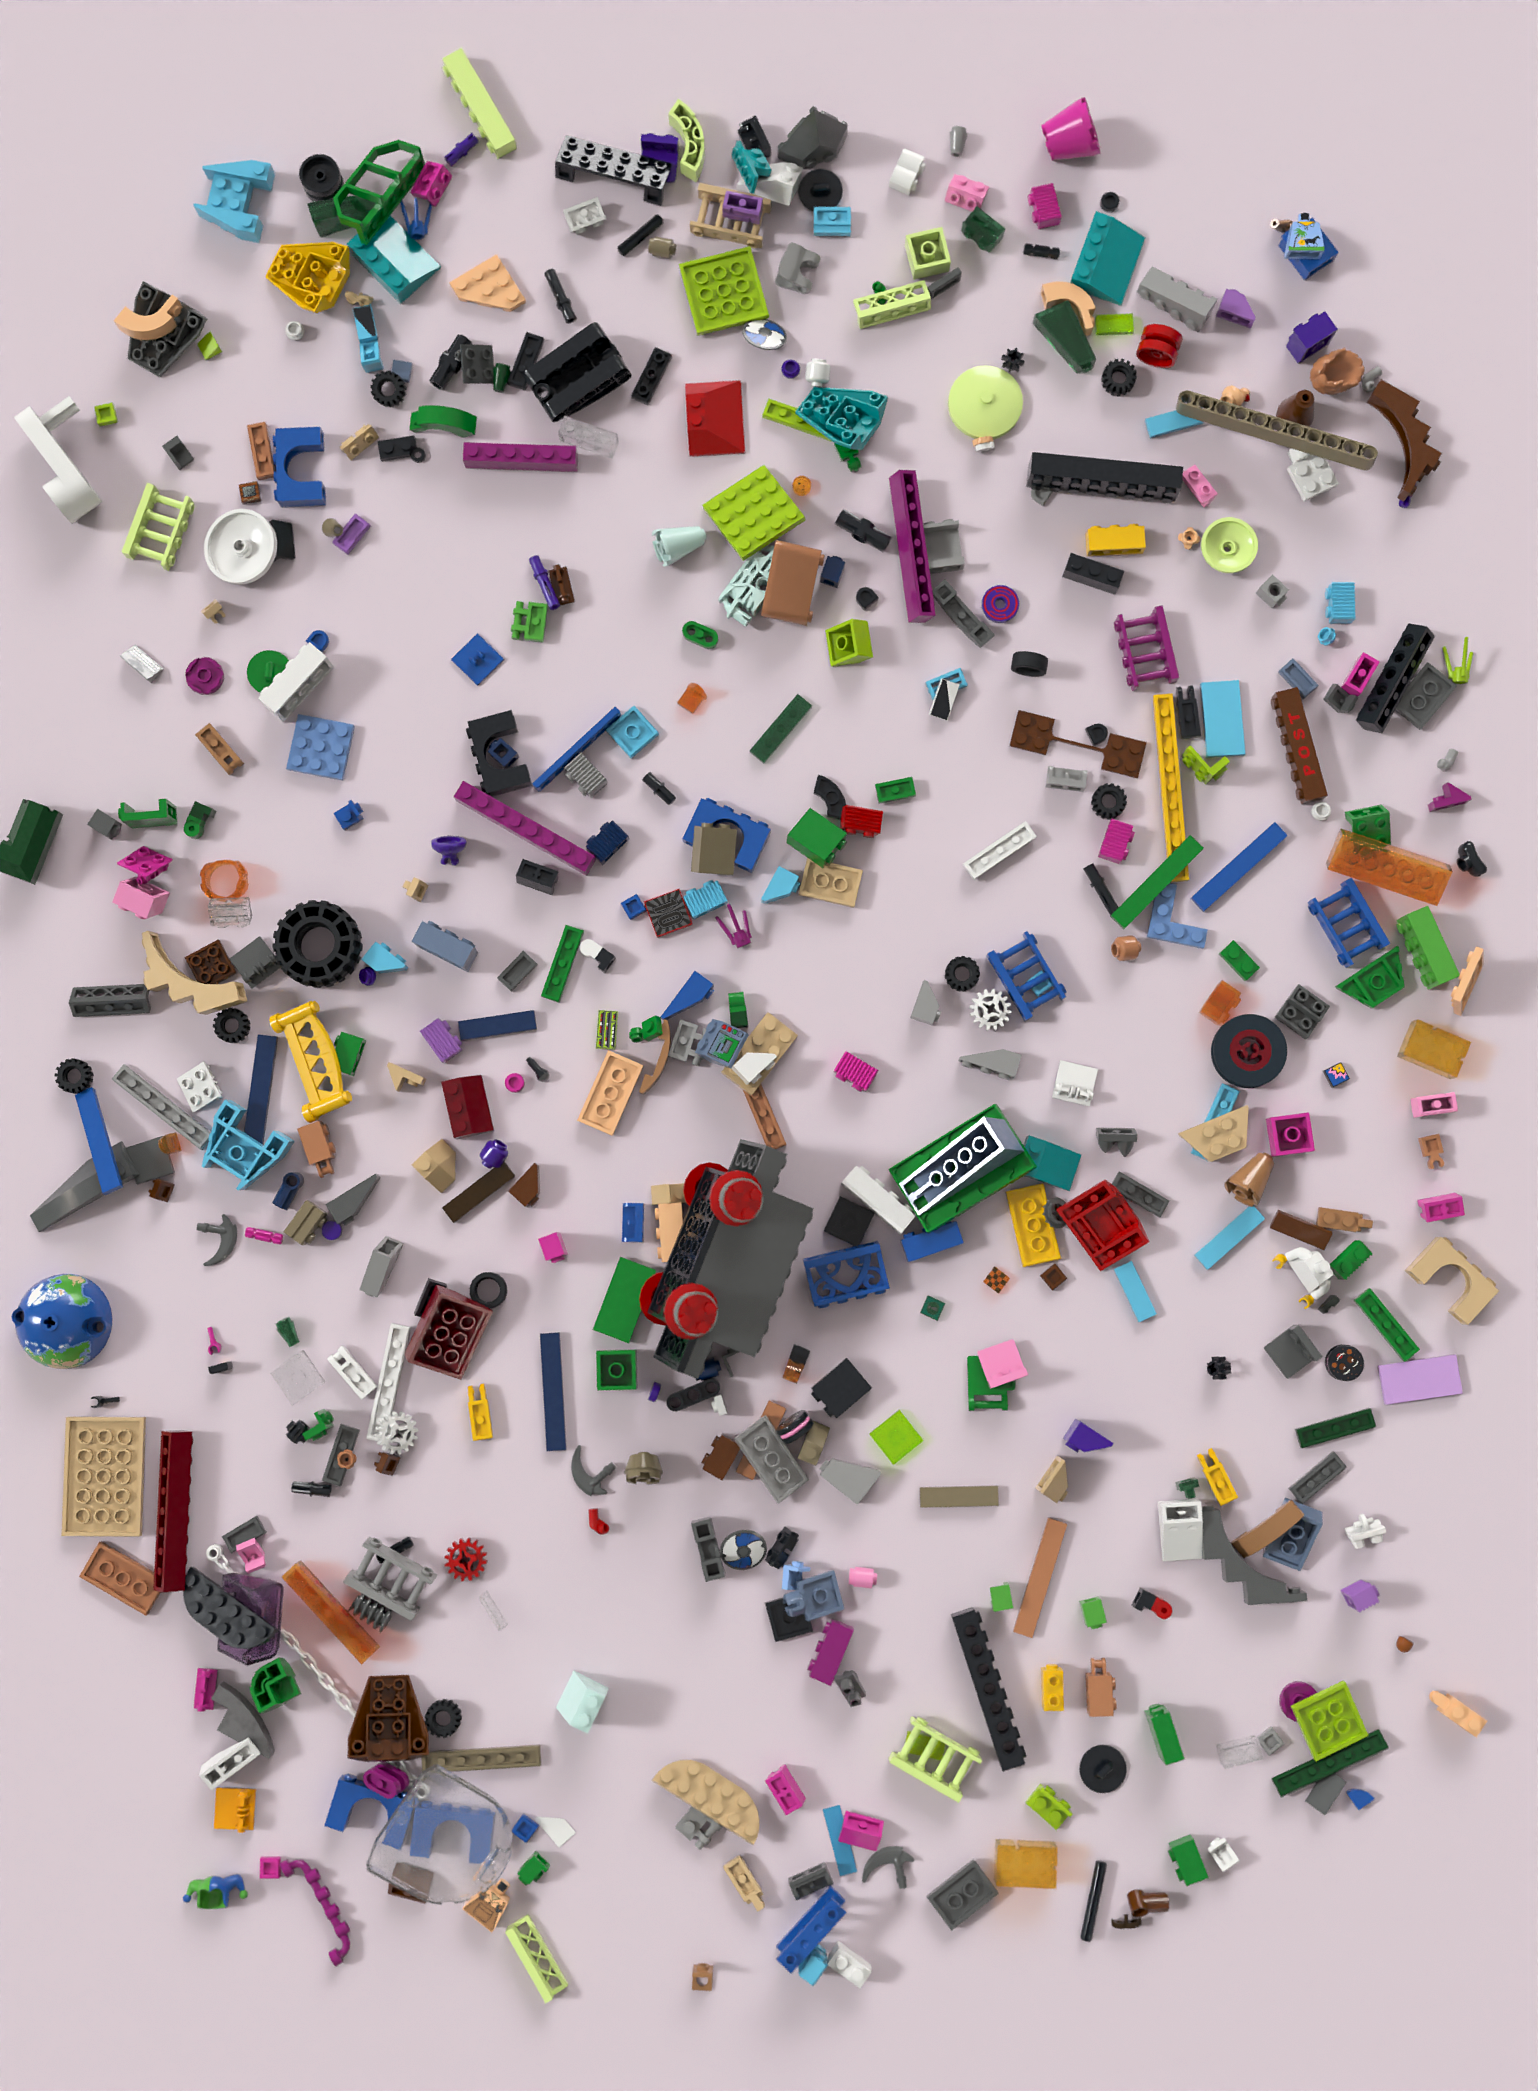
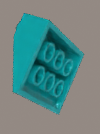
[1070,211,1145,306]
[346,215,441,304]

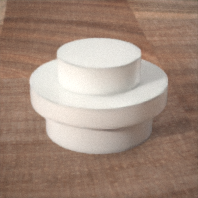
[285,321,304,340]
[1311,802,1331,821]

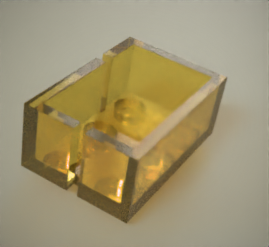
[1397,1019,1471,1079]
[994,1839,1058,1889]

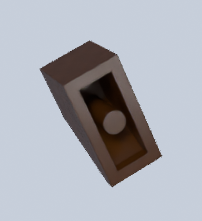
[508,1163,540,1207]

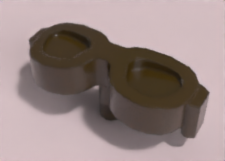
[1111,1914,1142,1929]

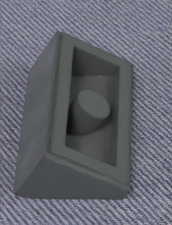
[1305,1774,1346,1815]

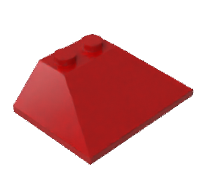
[685,380,745,457]
[1056,1180,1149,1271]

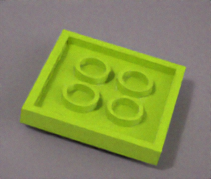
[1291,1681,1369,1761]

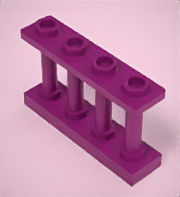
[1114,605,1179,691]

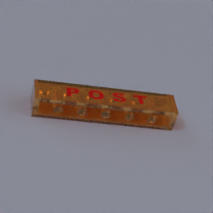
[282,1560,380,1665]

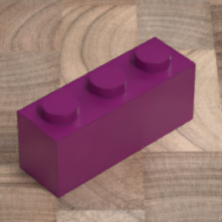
[807,1618,854,1686]

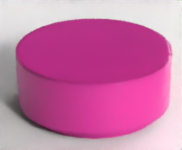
[505,1073,525,1093]

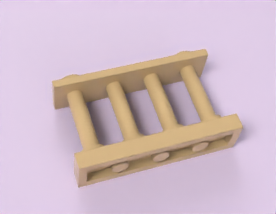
[689,183,772,248]

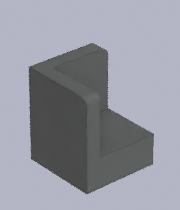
[162,436,194,470]

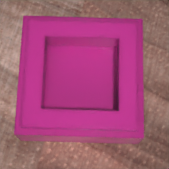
[260,1856,281,1879]

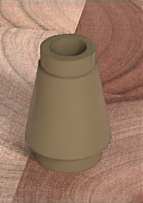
[322,518,343,537]

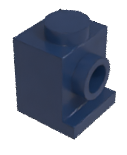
[488,738,519,769]

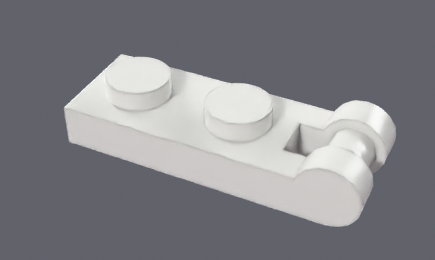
[327,1345,377,1399]

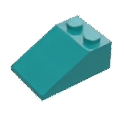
[1024,1135,1081,1191]

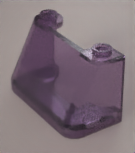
[217,1573,284,1666]

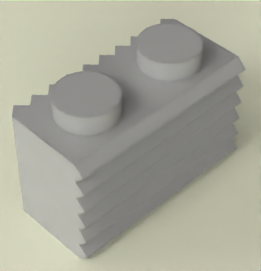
[564,753,608,798]

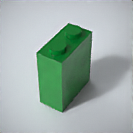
[786,808,847,868]
[1144,1704,1185,1765]

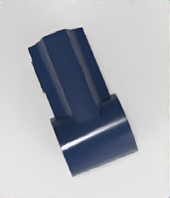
[272,1172,304,1210]

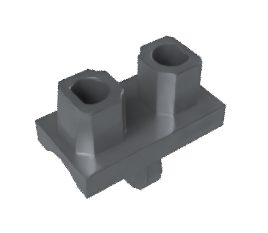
[834,1670,866,1707]

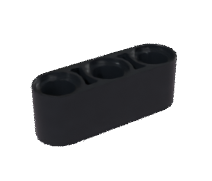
[666,1378,721,1412]

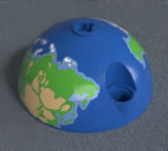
[11,1274,112,1369]

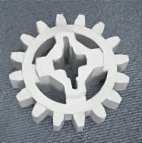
[969,989,1011,1031]
[375,1411,418,1455]

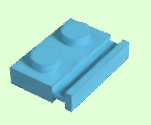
[814,207,851,236]

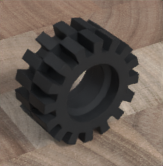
[1101,358,1137,396]
[370,370,406,407]
[1091,783,1127,820]
[945,956,980,992]
[213,1008,251,1043]
[55,1058,94,1094]
[424,1699,462,1738]

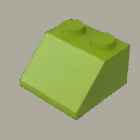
[825,619,873,667]

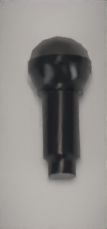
[526,1057,549,1082]

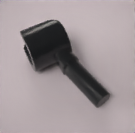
[90,1396,120,1408]

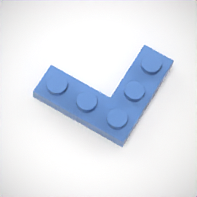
[1147,883,1208,949]

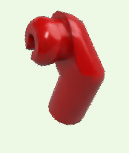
[588,1508,609,1535]

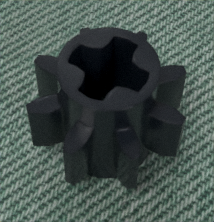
[1001,348,1025,373]
[1207,1356,1231,1380]
[286,1419,310,1444]

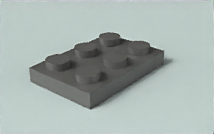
[1395,662,1457,730]
[927,1859,999,1931]

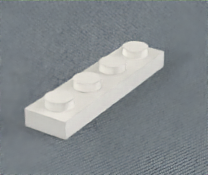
[963,821,1037,880]

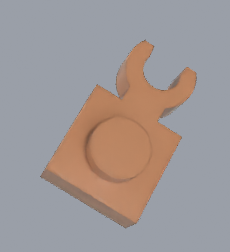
[1418,1134,1444,1169]

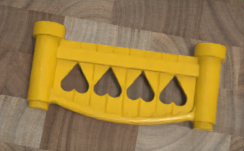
[269,1001,352,1123]

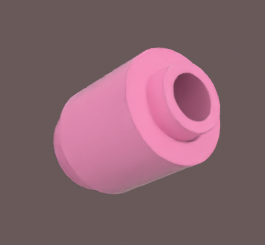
[849,1567,877,1589]

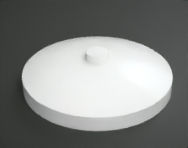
[204,509,277,585]

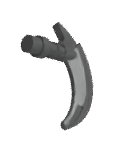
[197,1214,237,1266]
[571,1445,616,1496]
[862,1846,914,1889]

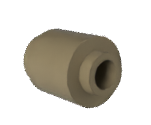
[648,237,676,259]

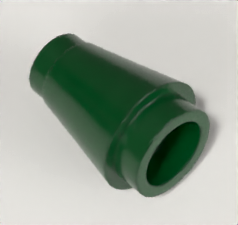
[493,363,511,393]

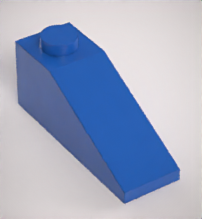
[661,971,714,1020]

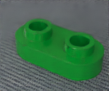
[682,621,718,649]

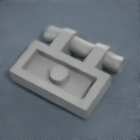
[668,1019,706,1066]
[675,1807,723,1850]

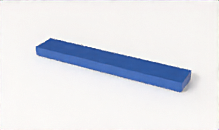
[532,706,621,792]
[1191,822,1288,912]
[75,1087,123,1195]

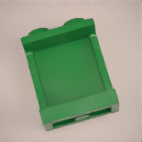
[118,799,177,829]

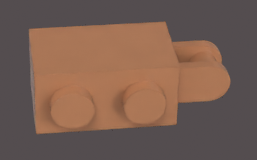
[297,1121,336,1178]
[1085,1658,1117,1717]

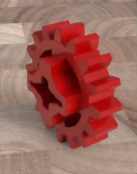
[444,1537,488,1581]

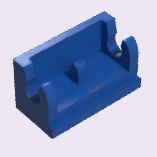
[622,1203,644,1242]

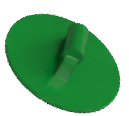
[247,650,289,693]

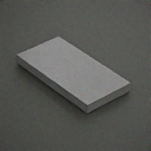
[734,1415,809,1503]

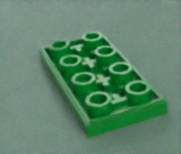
[593,1257,657,1343]

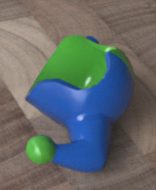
[183,1874,248,1909]

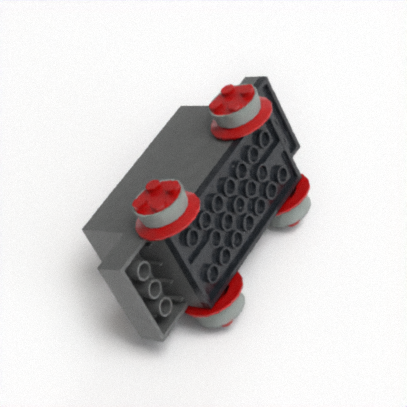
[639,1139,814,1379]

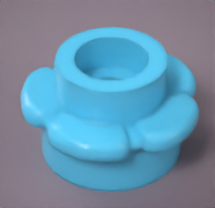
[1318,627,1336,646]

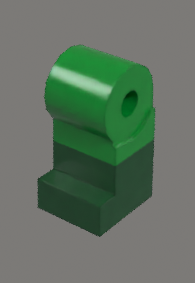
[183,801,217,839]
[728,992,748,1028]

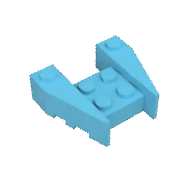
[194,160,275,243]
[201,1100,295,1190]

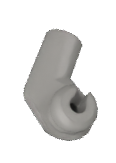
[1362,366,1382,392]
[1437,749,1458,772]

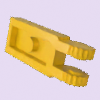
[468,1384,493,1441]
[1197,1448,1238,1506]

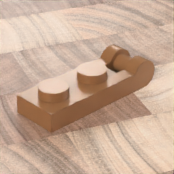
[195,723,244,776]

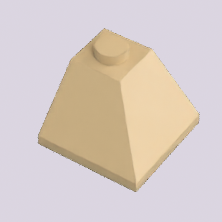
[1035,1456,1068,1503]

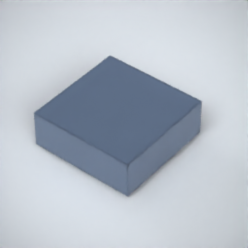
[391,360,413,383]

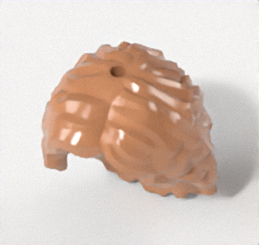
[1310,348,1365,395]

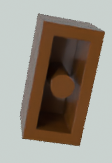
[701,1433,740,1481]

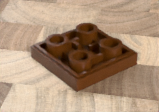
[184,939,237,984]

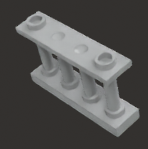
[343,1537,437,1621]

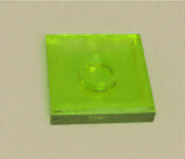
[869,1410,924,1465]

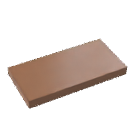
[79,1541,161,1616]

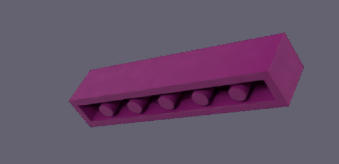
[463,442,578,472]

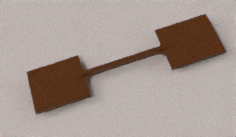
[1009,710,1147,779]

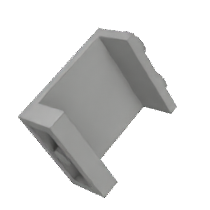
[923,519,965,574]

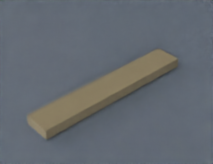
[421,1745,541,1773]

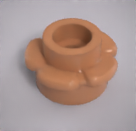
[337,1449,357,1469]

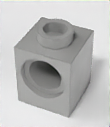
[1256,574,1289,608]

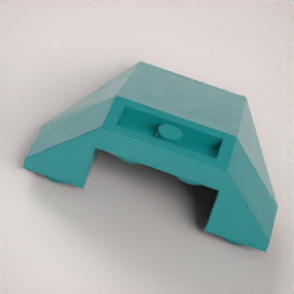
[795,387,888,450]

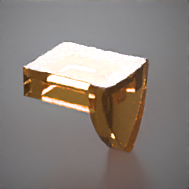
[677,683,707,714]

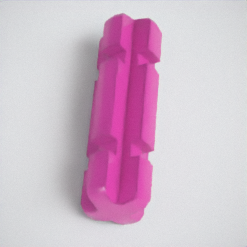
[245,1227,283,1244]

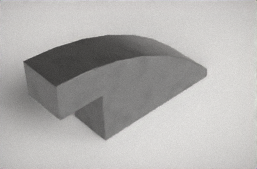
[211,1681,275,1759]

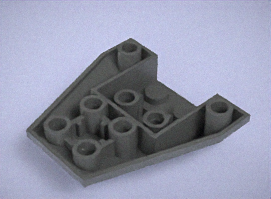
[127,281,207,377]

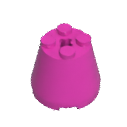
[1041,97,1101,161]

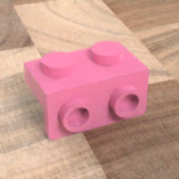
[945,174,989,214]
[1182,465,1217,508]

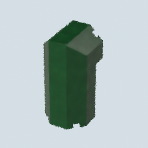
[0,799,63,885]

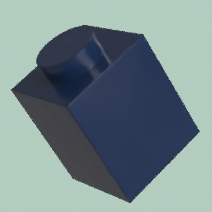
[820,556,845,588]

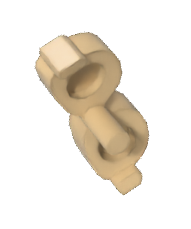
[345,291,374,306]

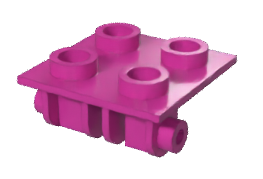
[117,846,173,884]

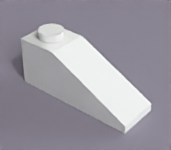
[199,1737,261,1790]

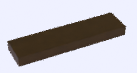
[442,1161,515,1223]

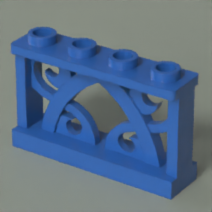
[803,1241,890,1308]

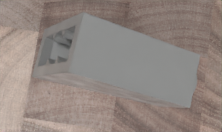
[359,1236,403,1297]
[819,1458,881,1505]

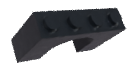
[466,710,533,797]

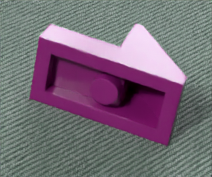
[1428,782,1472,812]

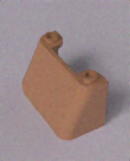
[761,540,825,626]

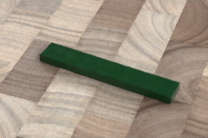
[1271,1729,1389,1798]

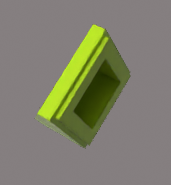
[197,331,222,360]

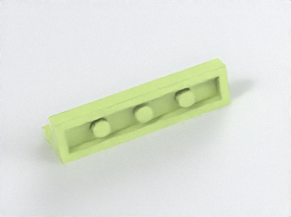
[853,280,931,329]
[505,1914,568,2003]

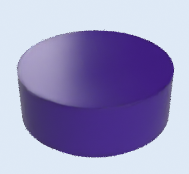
[322,1221,342,1240]
[648,1382,661,1402]

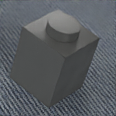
[87,809,122,840]

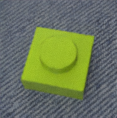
[94,402,118,427]

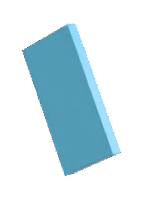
[1200,680,1245,758]

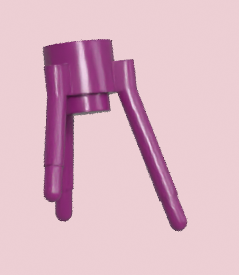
[715,904,752,948]

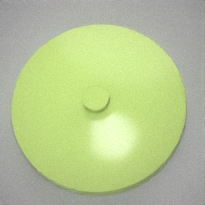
[948,366,1023,439]

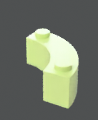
[668,99,705,182]

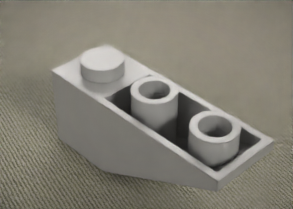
[958,1049,1022,1080]

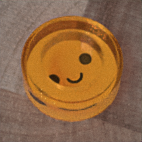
[792,476,811,496]

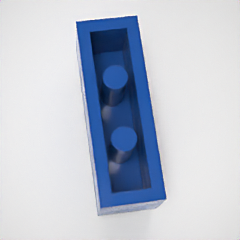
[900,1221,964,1262]

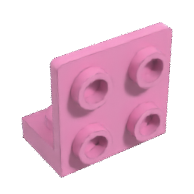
[977,1339,1028,1389]

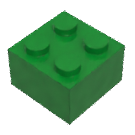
[596,1349,638,1391]

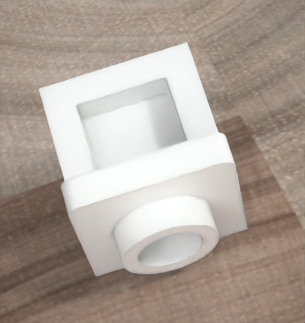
[1208,1838,1240,1873]

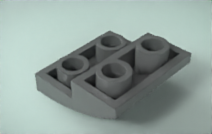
[1274,984,1330,1040]

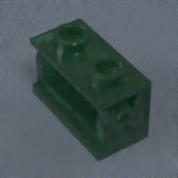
[961,206,1005,253]

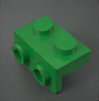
[303,1409,334,1441]

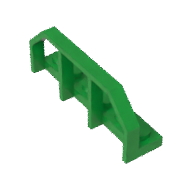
[333,140,425,245]

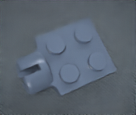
[783,1570,844,1621]

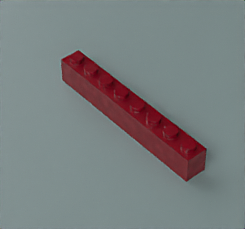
[153,1430,193,1593]

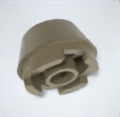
[624,1452,663,1485]

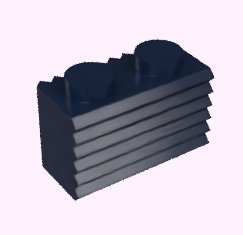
[586,820,629,865]

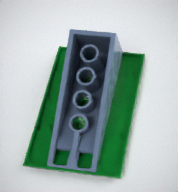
[888,1104,1037,1233]

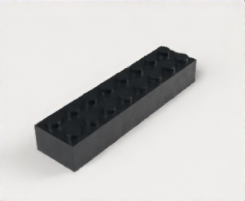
[1026,452,1183,503]

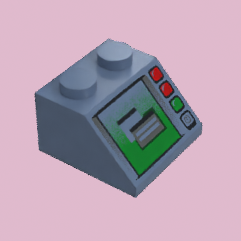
[695,1019,749,1068]

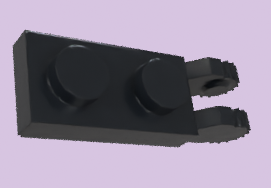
[1176,685,1201,739]

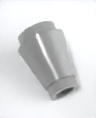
[949,126,968,157]

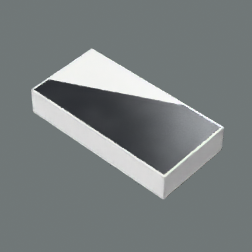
[929,678,960,721]

